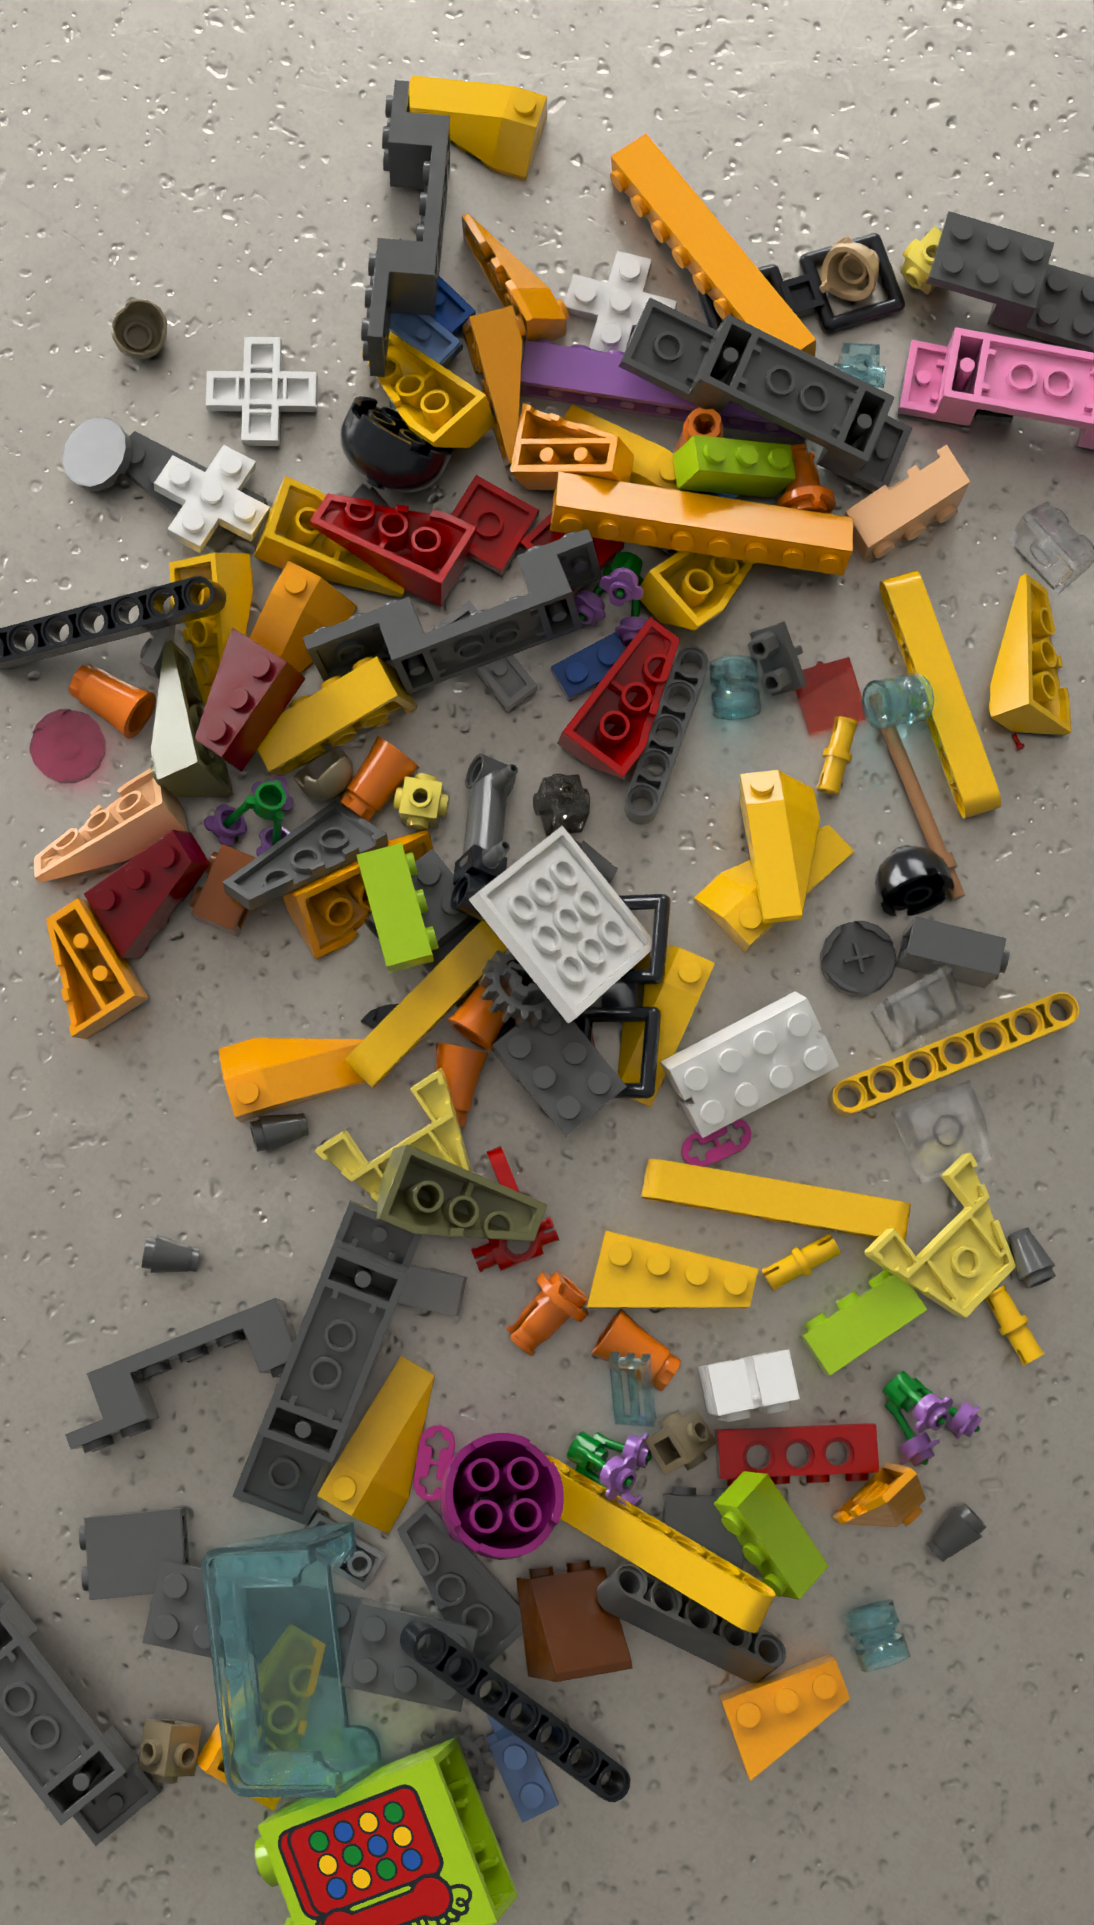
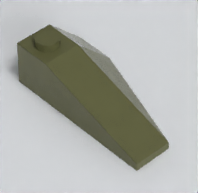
[151,640,233,798]
[377,1145,547,1241]

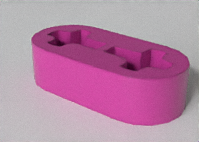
[681,1118,752,1167]
[413,1425,455,1501]

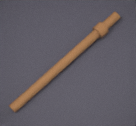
[867,691,965,901]

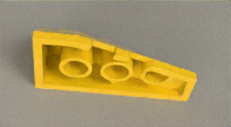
[361,332,495,448]
[253,476,405,598]
[618,944,715,1108]
[317,1355,435,1534]

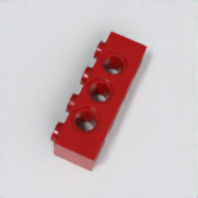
[715,1423,879,1486]

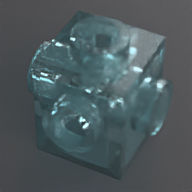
[833,343,886,388]

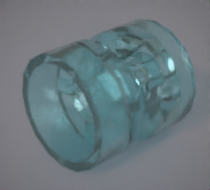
[709,655,761,720]
[862,673,934,729]
[844,1599,911,1672]

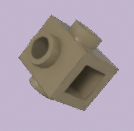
[644,1409,717,1475]
[137,1719,202,1784]

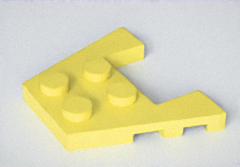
[315,1068,472,1202]
[864,1153,1016,1318]

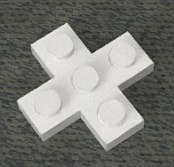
[564,250,677,352]
[206,337,318,446]
[154,445,270,553]

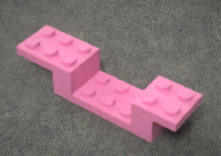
[897,327,1094,449]

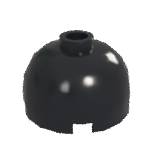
[875,845,955,916]

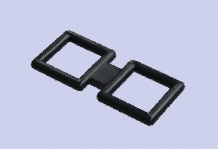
[697,233,905,332]
[577,894,671,1099]

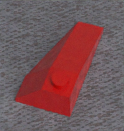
[310,493,477,607]
[557,617,680,779]

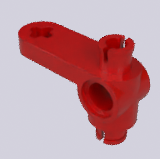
[471,1146,559,1272]

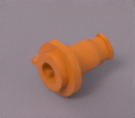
[776,444,836,514]
[506,1271,589,1356]

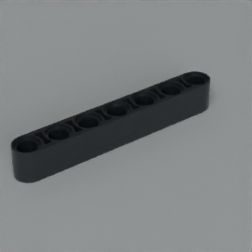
[0,576,226,669]
[400,1620,631,1802]

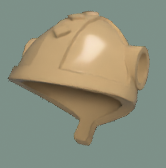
[819,236,880,301]

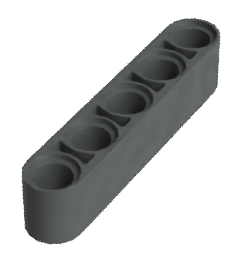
[624,646,709,825]
[597,1563,786,1683]

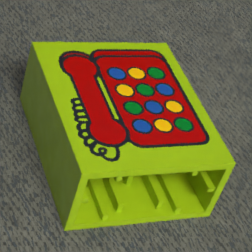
[255,1737,518,1925]

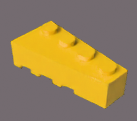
[257,656,418,776]
[586,1231,759,1309]

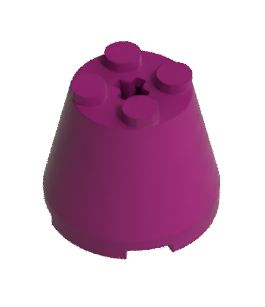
[440,1433,564,1560]

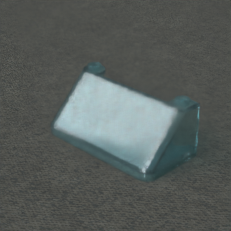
[201,1522,382,1798]

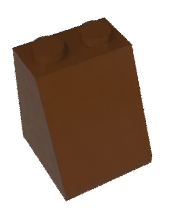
[516,1560,633,1682]

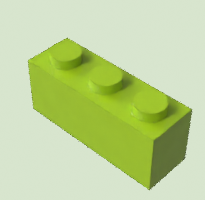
[673,435,796,498]
[356,843,439,973]
[799,1269,927,1376]
[714,1471,829,1600]

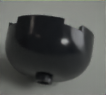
[340,396,454,493]

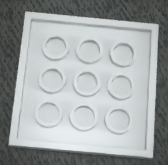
[469,826,652,1024]

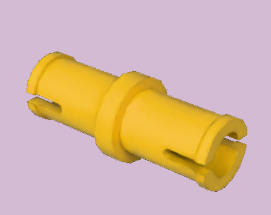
[816,716,858,795]
[761,1232,841,1292]
[984,1285,1045,1366]

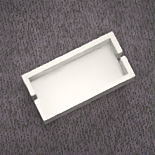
[660,992,839,1138]
[697,1349,800,1422]

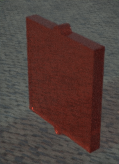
[795,657,868,735]

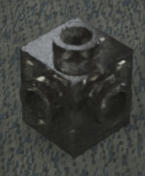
[533,774,590,836]

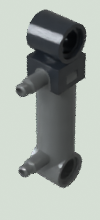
[451,754,518,922]

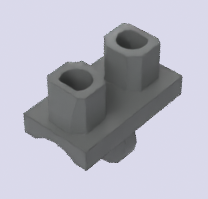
[747,621,808,696]

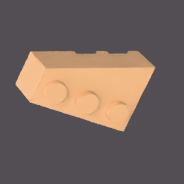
[844,445,970,561]

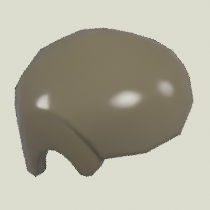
[111,299,167,359]
[293,750,353,800]

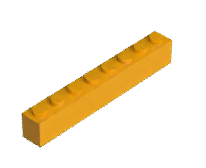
[610,133,816,357]
[550,472,853,576]

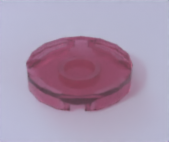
[29,709,106,783]

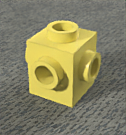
[900,226,942,295]
[394,773,450,831]

